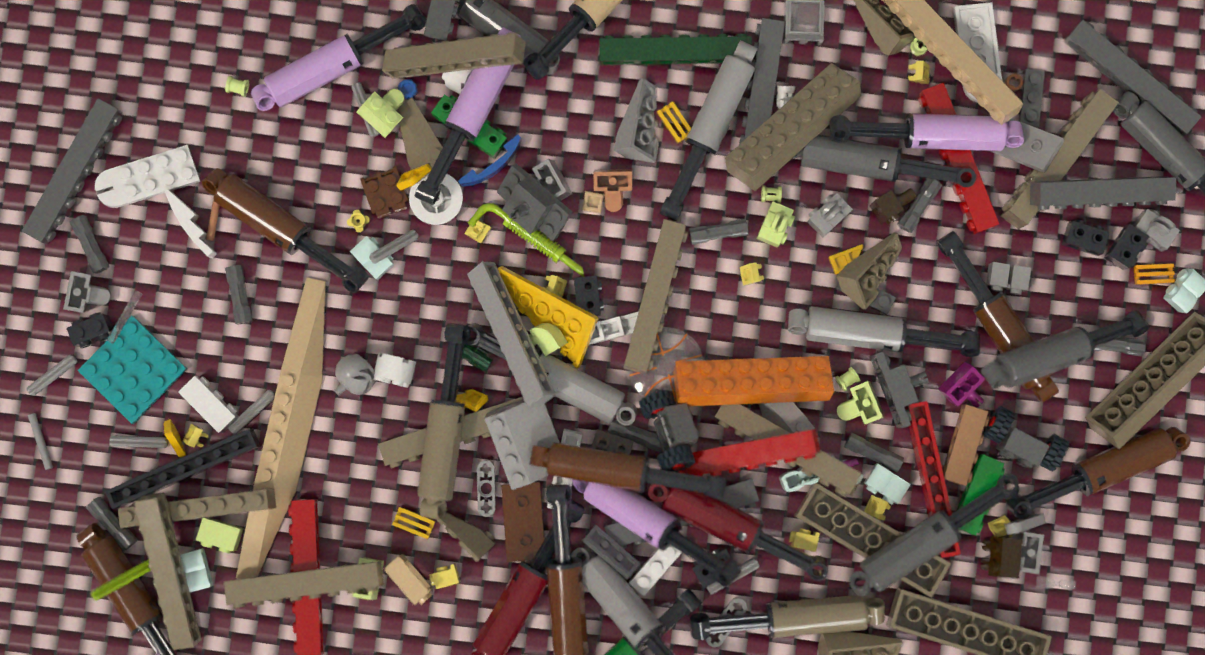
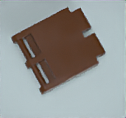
[360,166,409,219]

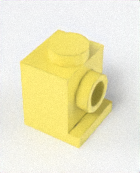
[789,528,820,552]
[429,563,460,589]

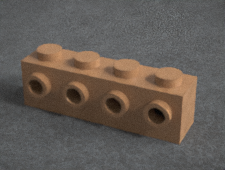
[943,405,989,486]

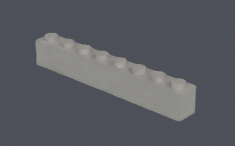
[467,262,556,407]

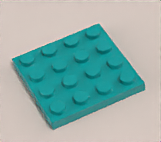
[77,316,188,424]

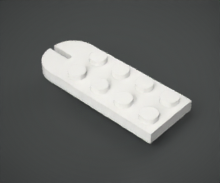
[953,2,1002,102]
[95,145,200,208]

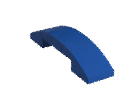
[458,134,521,187]

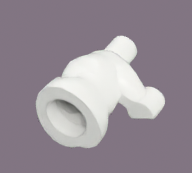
[776,85,796,109]

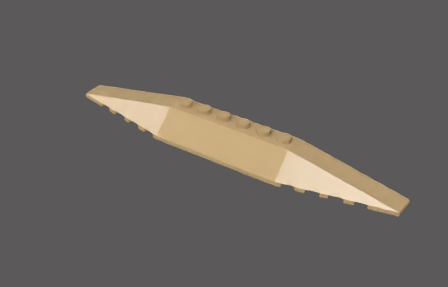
[236,278,326,579]

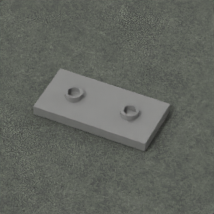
[990,118,1064,173]

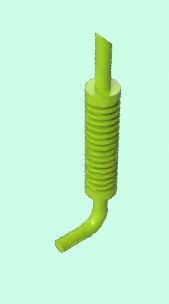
[468,203,584,277]

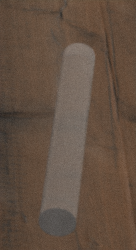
[107,291,142,344]

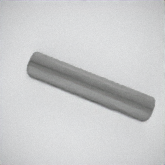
[351,83,380,137]
[369,230,418,264]
[26,354,78,396]
[228,390,275,434]
[109,436,168,448]
[707,558,760,594]

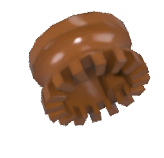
[1004,73,1023,92]

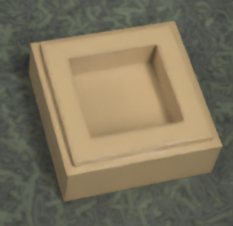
[582,191,604,214]

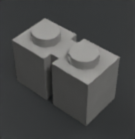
[986,262,1031,295]

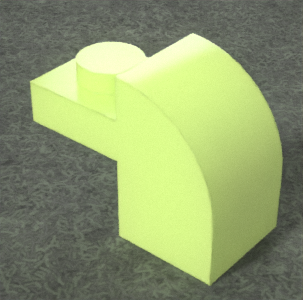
[529,323,568,356]

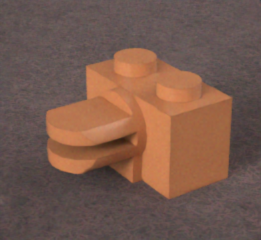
[593,169,633,212]

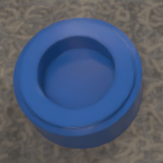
[398,79,417,99]

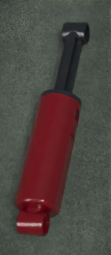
[648,484,828,581]
[471,499,584,655]

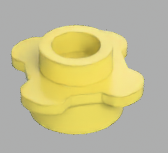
[347,210,370,232]

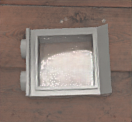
[784,0,824,45]

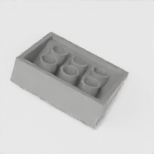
[485,400,560,490]

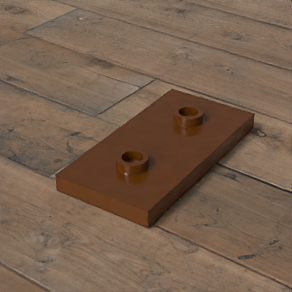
[501,482,544,562]

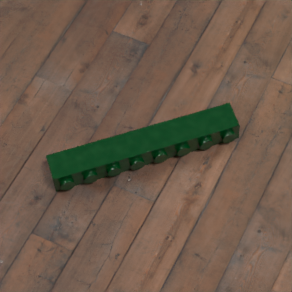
[599,34,752,65]

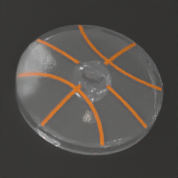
[627,327,704,402]

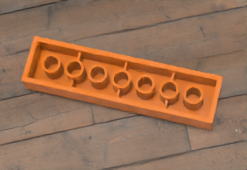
[673,356,834,406]

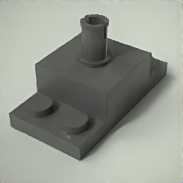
[497,163,573,241]
[870,352,929,428]

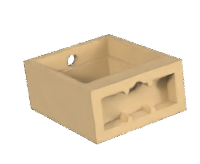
[384,554,433,605]

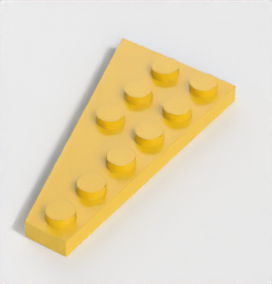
[498,266,599,369]

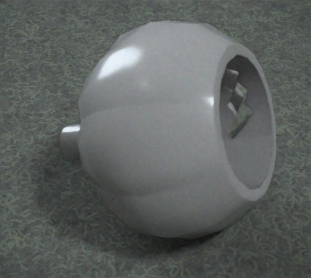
[334,354,375,396]

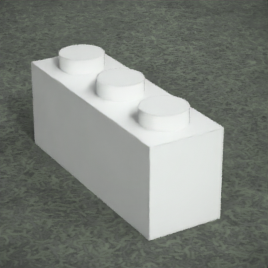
[178,376,239,433]
[629,546,682,596]

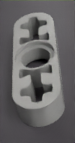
[477,460,496,517]
[1005,513,1046,534]
[706,597,747,647]

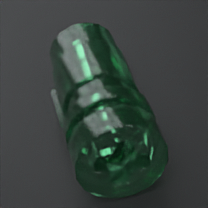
[462,344,493,372]

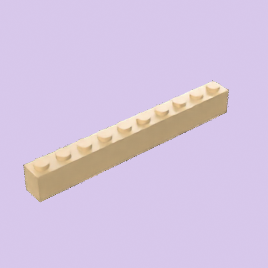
[881,0,1023,125]

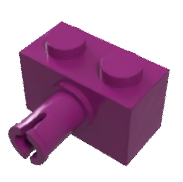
[938,362,985,408]

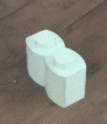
[350,236,394,280]
[1164,268,1205,313]
[864,463,911,505]
[779,467,819,492]
[180,548,213,592]

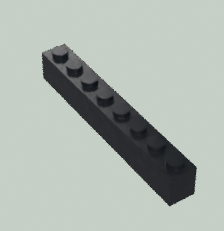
[105,429,261,509]

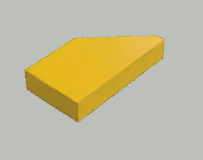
[396,164,432,191]
[828,244,863,275]
[456,389,488,412]
[164,419,186,458]

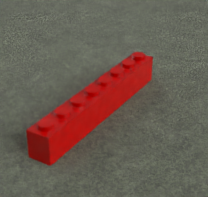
[918,83,999,235]
[904,401,961,558]
[679,429,821,477]
[288,499,324,655]

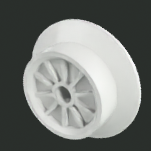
[409,172,463,225]

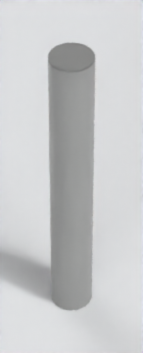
[28,413,53,470]

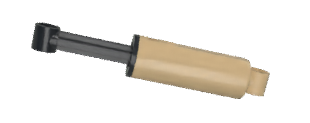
[523,0,622,80]

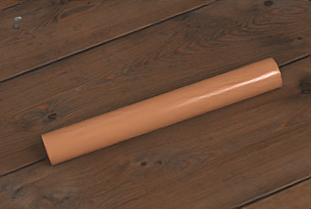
[206,198,220,241]

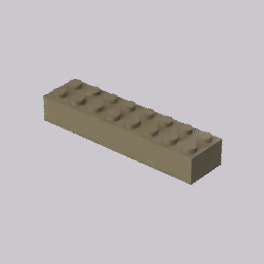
[725,63,861,191]
[1000,89,1119,230]
[1085,312,1205,449]
[794,483,951,598]
[886,588,1052,655]

